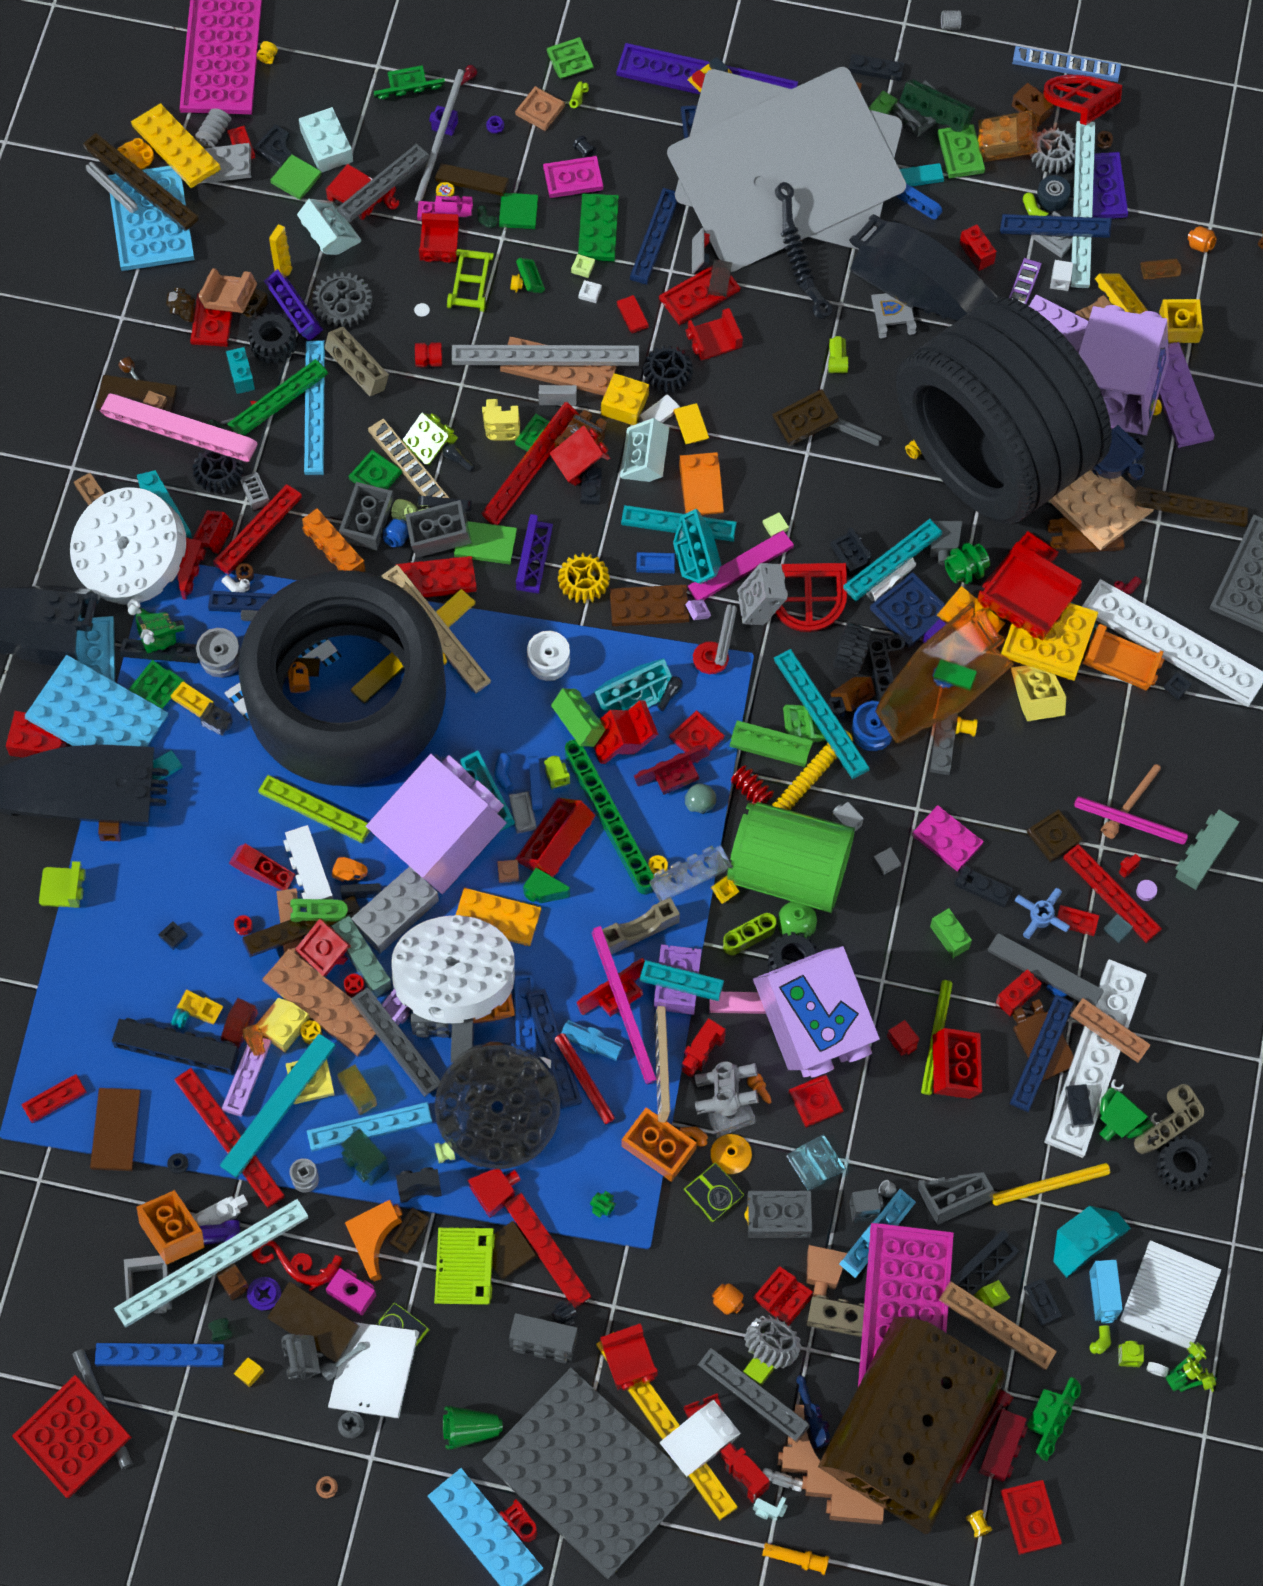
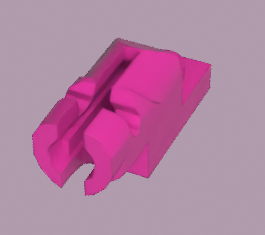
[417,195,473,221]

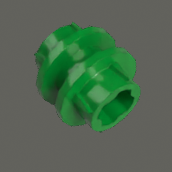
[944,543,990,584]

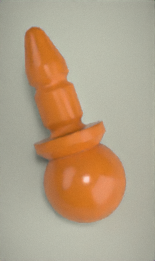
[747,1073,771,1104]

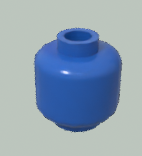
[383,519,409,547]

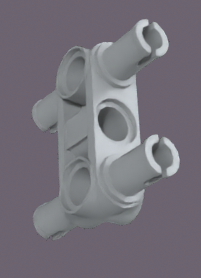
[695,1061,759,1116]

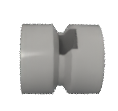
[290,1159,319,1192]

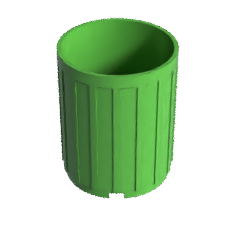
[727,802,855,913]

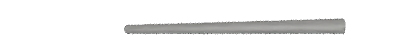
[415,69,465,203]

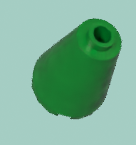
[443,1406,503,1450]

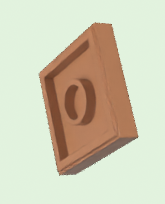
[515,86,565,131]

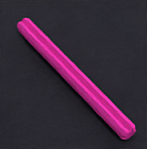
[1075,796,1188,845]

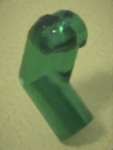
[477,206,498,228]

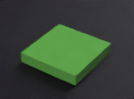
[271,155,322,200]

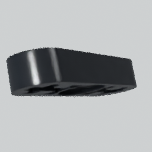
[417,496,472,512]

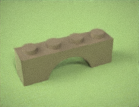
[602,897,680,955]

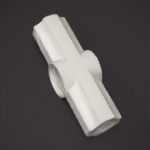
[866,558,916,601]

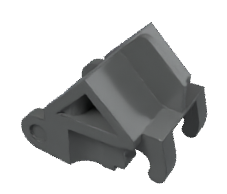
[281,1334,323,1380]

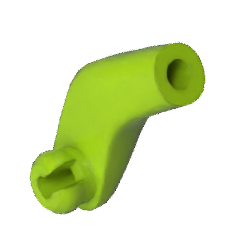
[569,81,589,108]
[1023,193,1049,216]

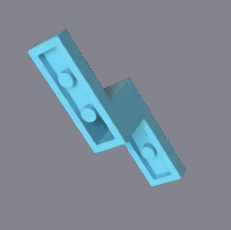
[839,1189,916,1278]

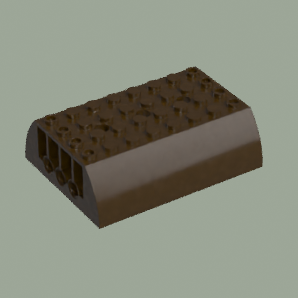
[818,1317,1005,1534]

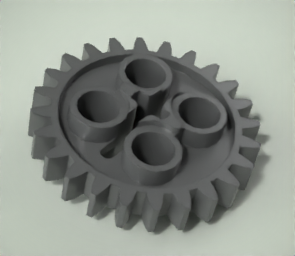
[312,272,373,328]

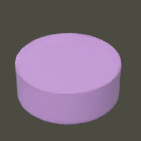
[1136,880,1157,901]

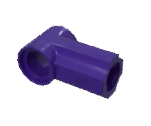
[199,1220,241,1245]

